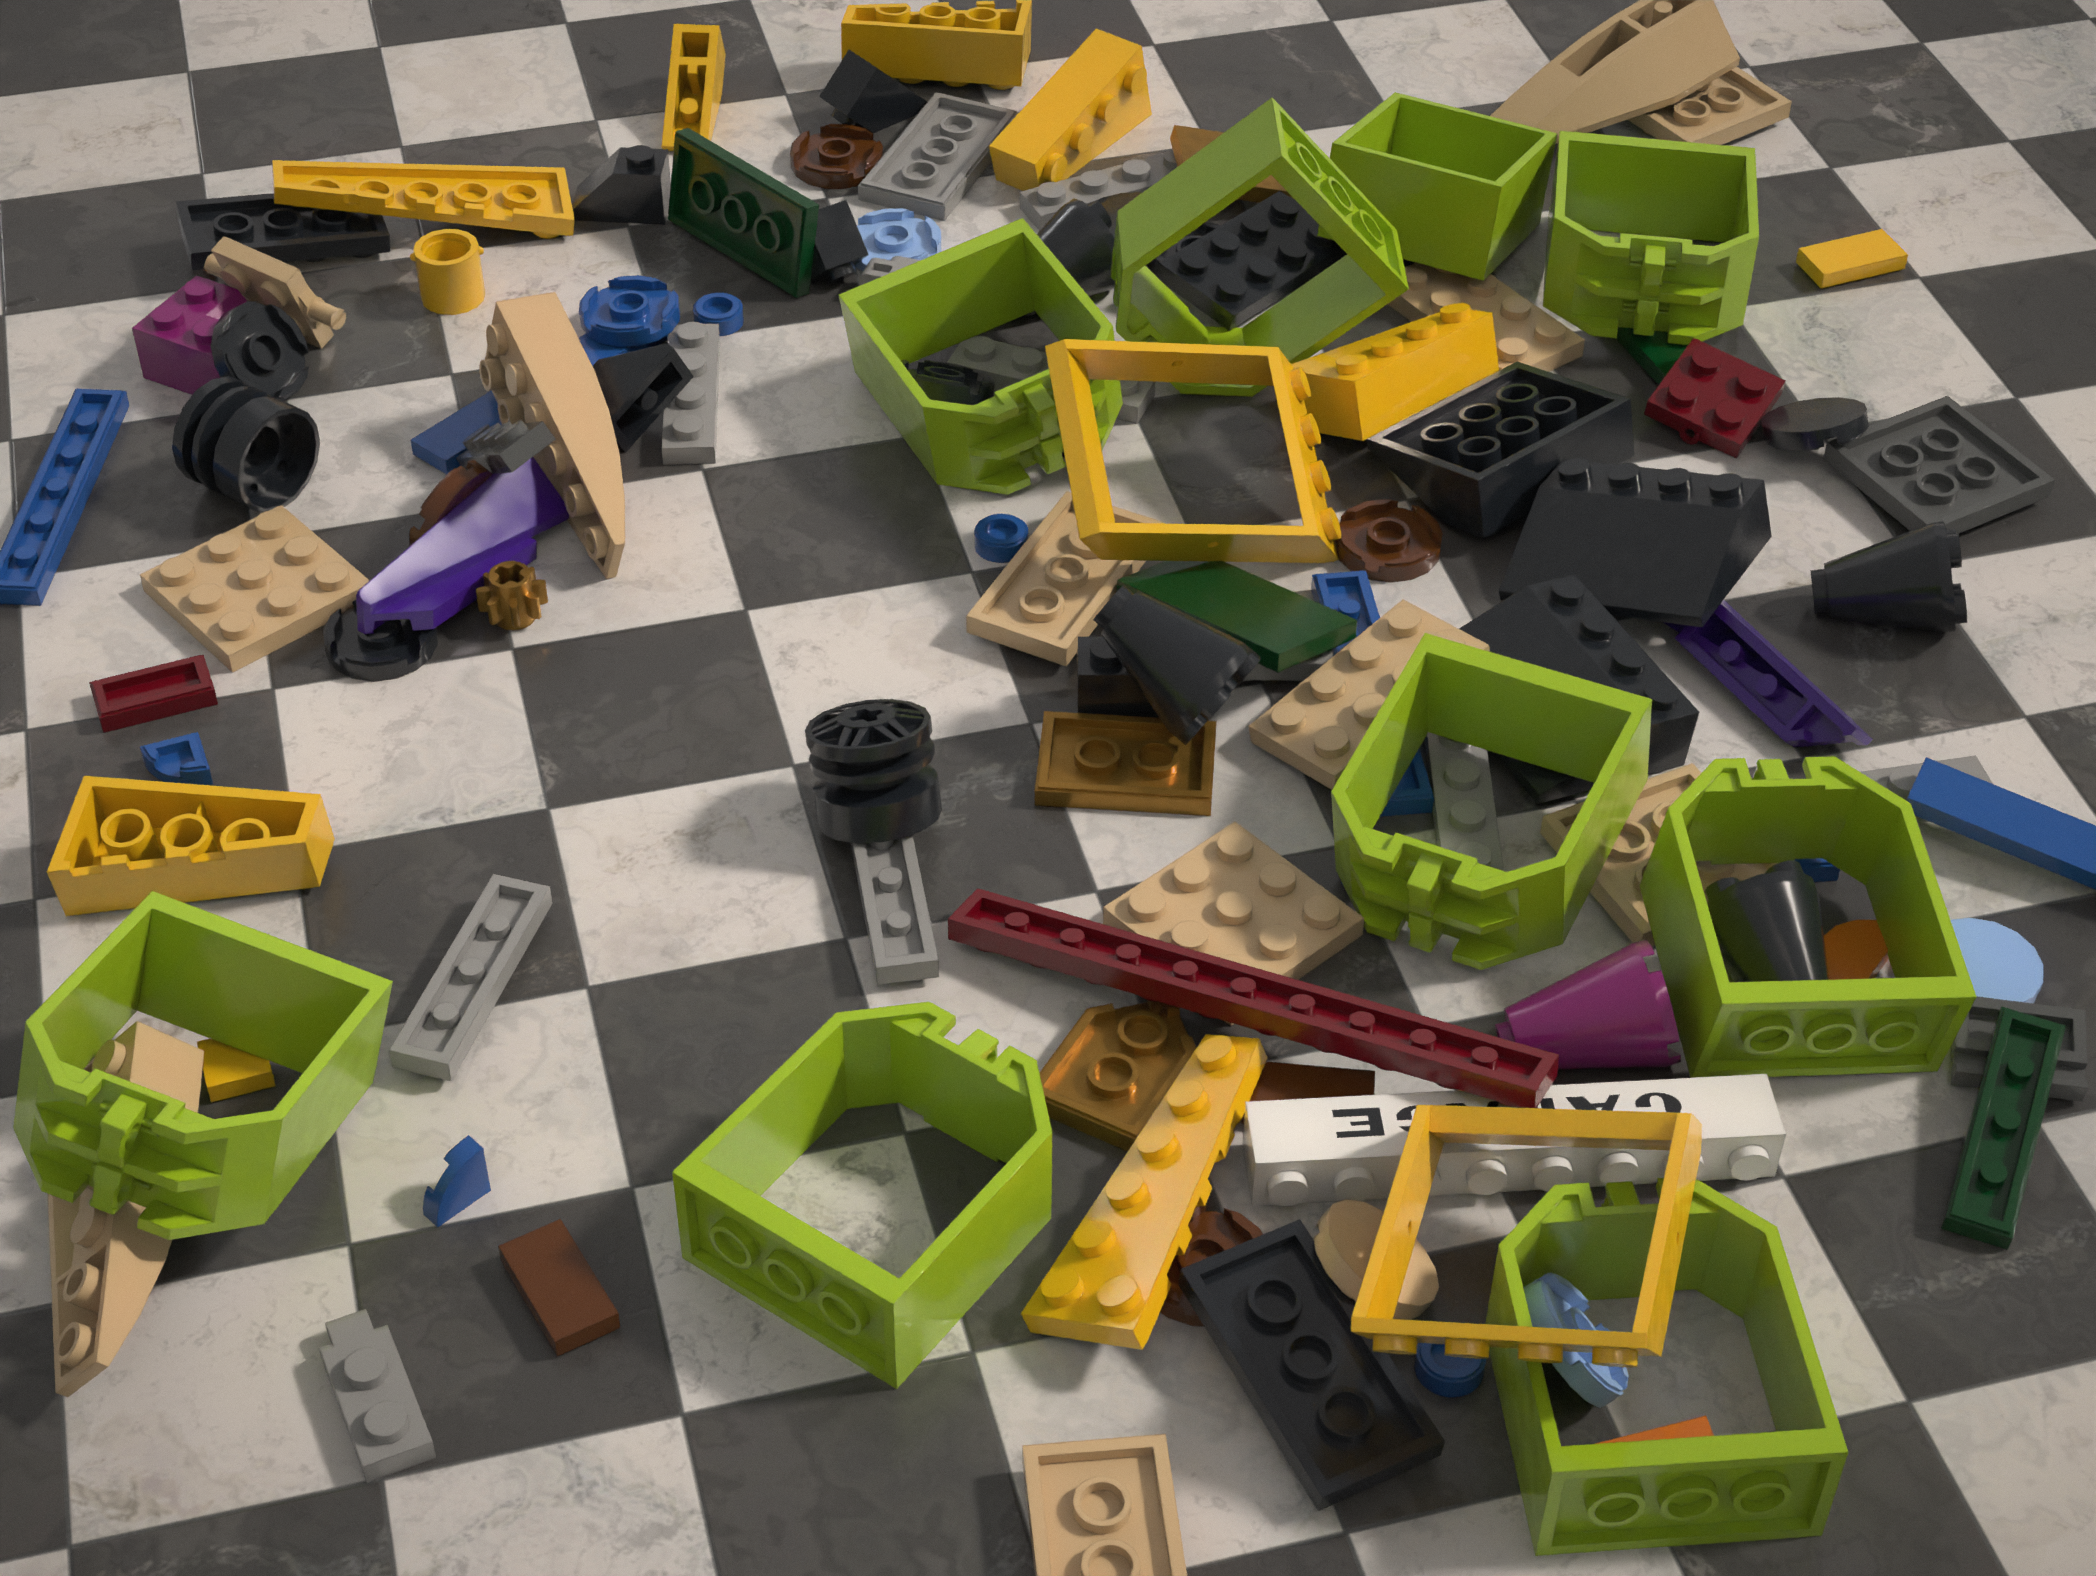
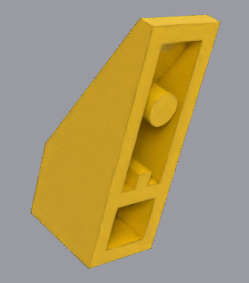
[661,24,726,151]

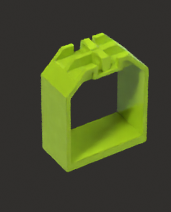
[1111,97,1409,397]
[1542,131,1759,345]
[839,218,1123,495]
[1331,633,1652,970]
[1639,756,1977,1078]
[13,891,393,1240]
[672,1002,1052,1389]
[1485,1178,1848,1556]

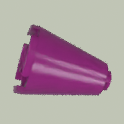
[1495,939,1681,1070]

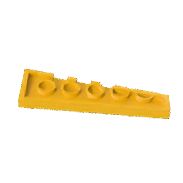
[272,160,575,239]
[1021,1034,1268,1350]

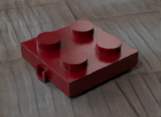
[1644,338,1786,459]

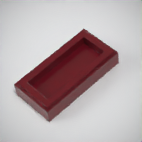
[89,655,218,733]

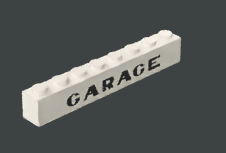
[1242,1074,1786,1206]

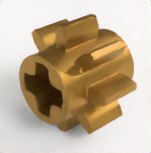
[476,561,548,630]

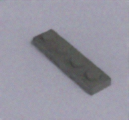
[456,419,556,474]

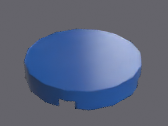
[579,275,680,347]

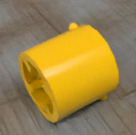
[410,229,485,315]

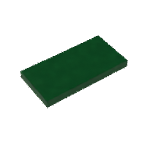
[668,128,819,298]
[1117,561,1357,673]

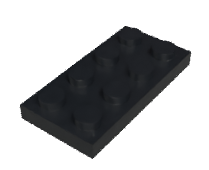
[1155,191,1347,331]
[176,193,390,270]
[1178,1219,1445,1511]

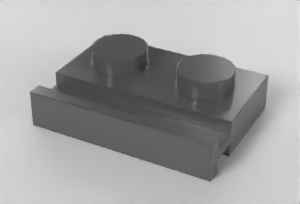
[1951,996,2088,1102]

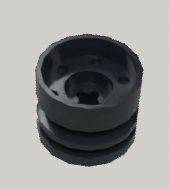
[172,376,320,513]
[805,699,942,843]

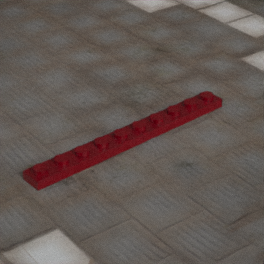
[948,888,1559,1108]

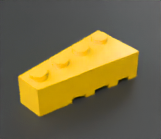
[841,0,1032,90]
[989,28,1152,191]
[1291,303,1499,441]
[47,776,335,916]

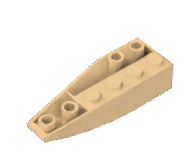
[1490,0,1740,144]
[479,292,625,579]
[48,1021,204,1397]

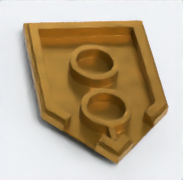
[1040,1000,1196,1151]

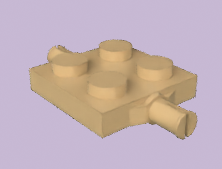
[204,236,346,349]

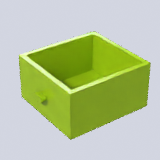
[1317,92,1558,281]

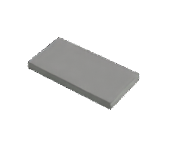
[858,92,1019,221]

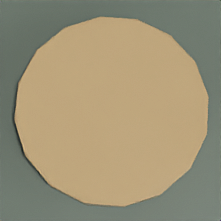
[1314,1199,1439,1320]

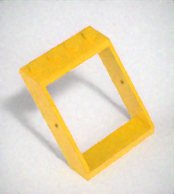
[1045,339,1341,563]
[1351,1105,1702,1368]

